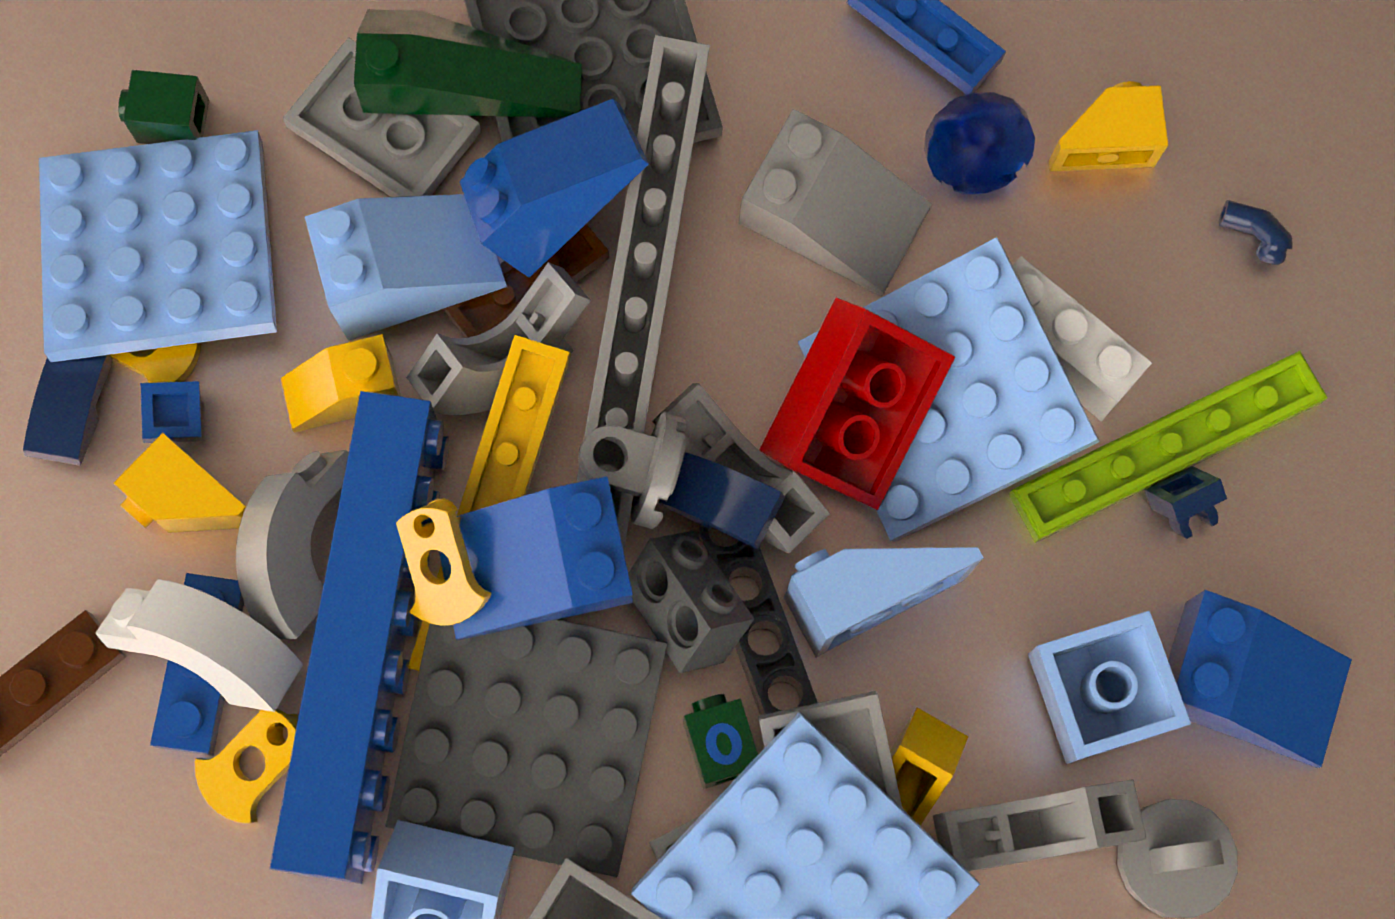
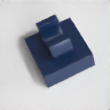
[1145,466,1227,539]

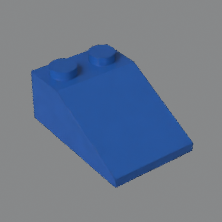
[459,99,649,278]
[439,476,633,640]
[1168,590,1352,768]

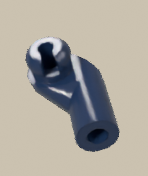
[1219,200,1293,265]

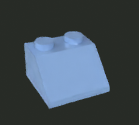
[1028,610,1191,764]
[371,820,514,919]

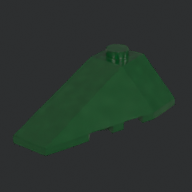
[354,9,582,118]

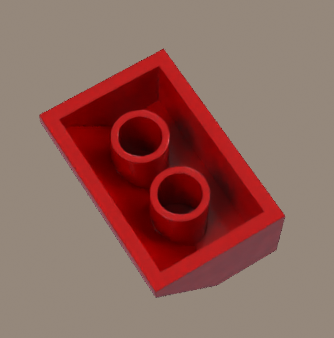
[759,298,955,510]

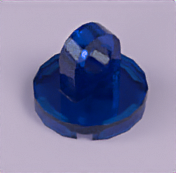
[924,92,1035,194]

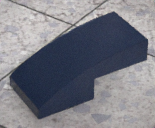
[23,355,113,466]
[659,452,785,549]

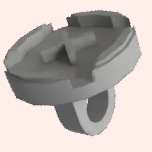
[578,412,687,529]
[1117,799,1238,919]

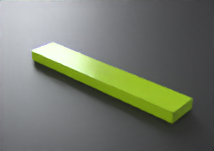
[1009,351,1328,543]

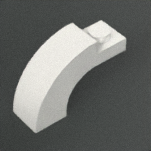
[95,579,303,712]

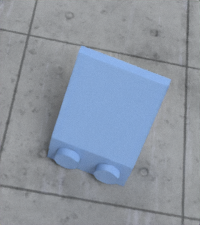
[305,194,507,341]
[784,547,984,657]

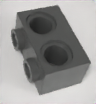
[628,531,754,673]

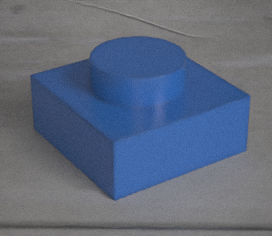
[140,381,202,443]

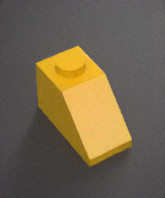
[1048,81,1168,171]
[281,334,401,433]
[113,433,246,533]
[890,707,969,826]

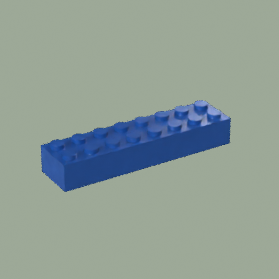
[270,391,449,884]

